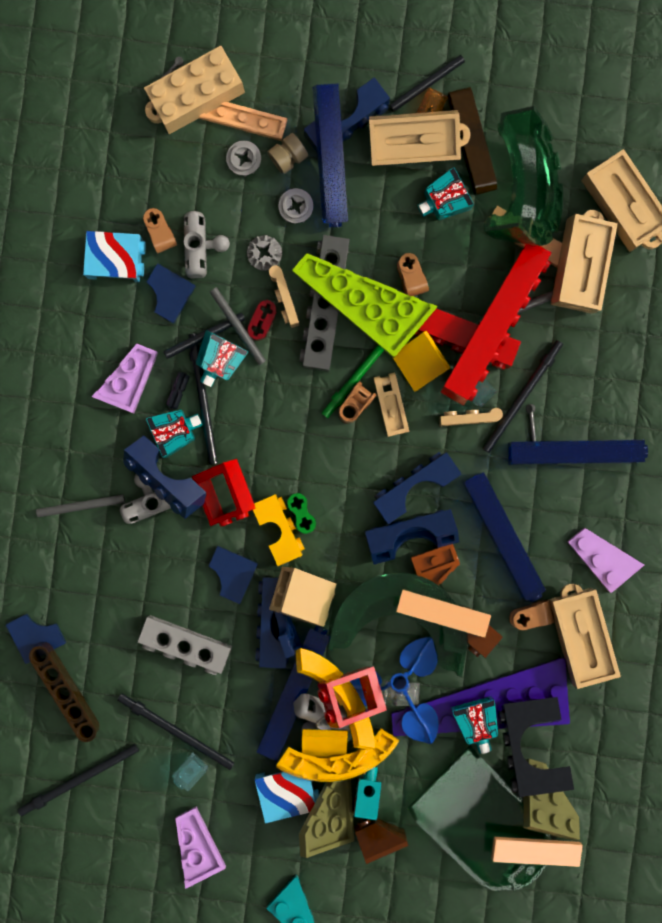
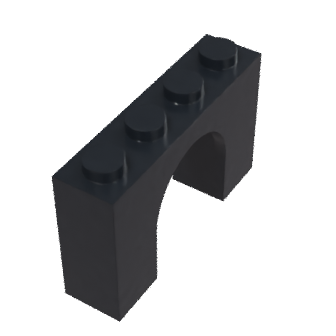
[499,697,574,798]

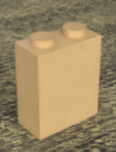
[269,566,336,627]

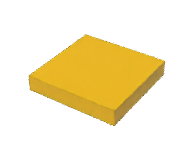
[393,331,451,392]
[302,729,348,758]

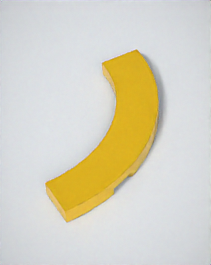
[296,648,376,750]
[276,728,400,782]

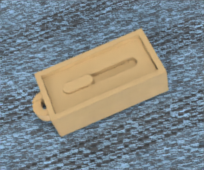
[144,46,245,134]
[369,110,470,166]
[581,149,662,252]
[551,210,618,314]
[548,584,621,689]

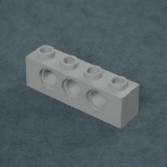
[138,615,232,675]

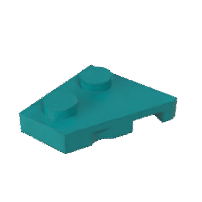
[266,875,314,923]

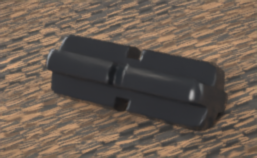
[166,372,190,409]

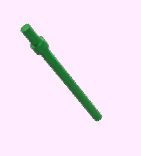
[321,345,384,419]

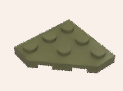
[523,759,580,841]
[299,778,354,858]

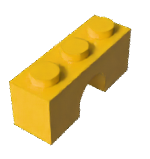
[253,494,305,566]

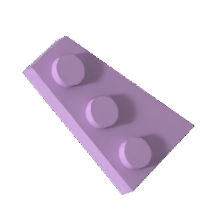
[92,344,158,413]
[567,528,644,593]
[175,806,226,889]

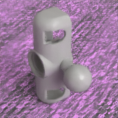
[184,211,230,278]
[120,474,171,524]
[293,694,351,733]

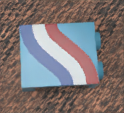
[83,231,146,282]
[255,772,320,823]

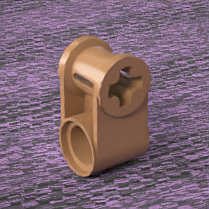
[143,208,177,254]
[397,253,429,296]
[339,381,377,424]
[509,600,555,630]

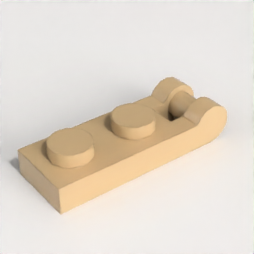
[269,265,299,328]
[373,372,409,437]
[439,408,503,426]

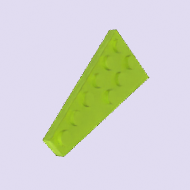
[292,253,438,358]

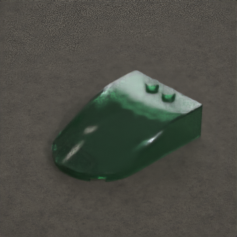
[408,745,551,892]

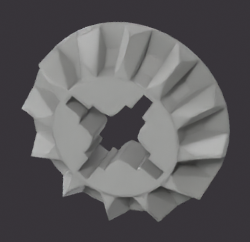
[226,141,261,177]
[278,188,313,224]
[247,235,282,270]

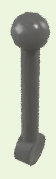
[160,57,184,79]
[526,404,539,450]

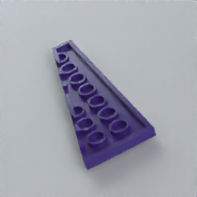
[391,657,570,736]

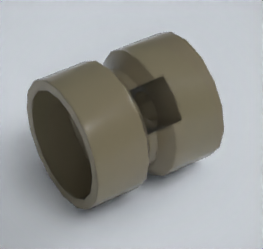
[267,133,308,175]

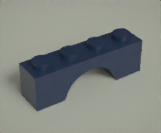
[304,77,390,156]
[123,436,206,519]
[373,452,462,524]
[365,509,459,565]
[256,576,288,668]

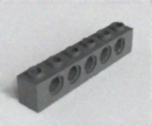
[299,235,350,372]

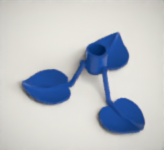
[350,637,439,744]

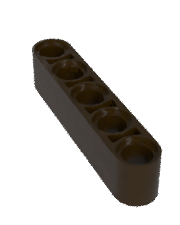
[448,87,497,196]
[29,642,100,742]

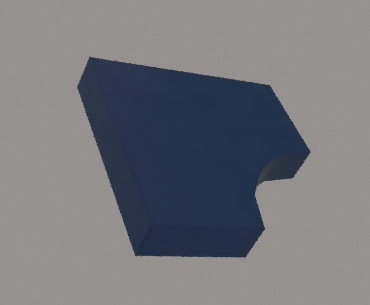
[147,263,196,324]
[209,546,258,604]
[275,612,302,658]
[6,614,67,664]

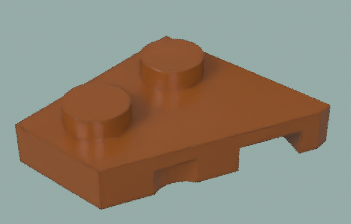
[410,544,460,597]

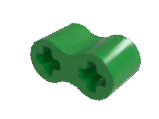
[287,493,316,534]

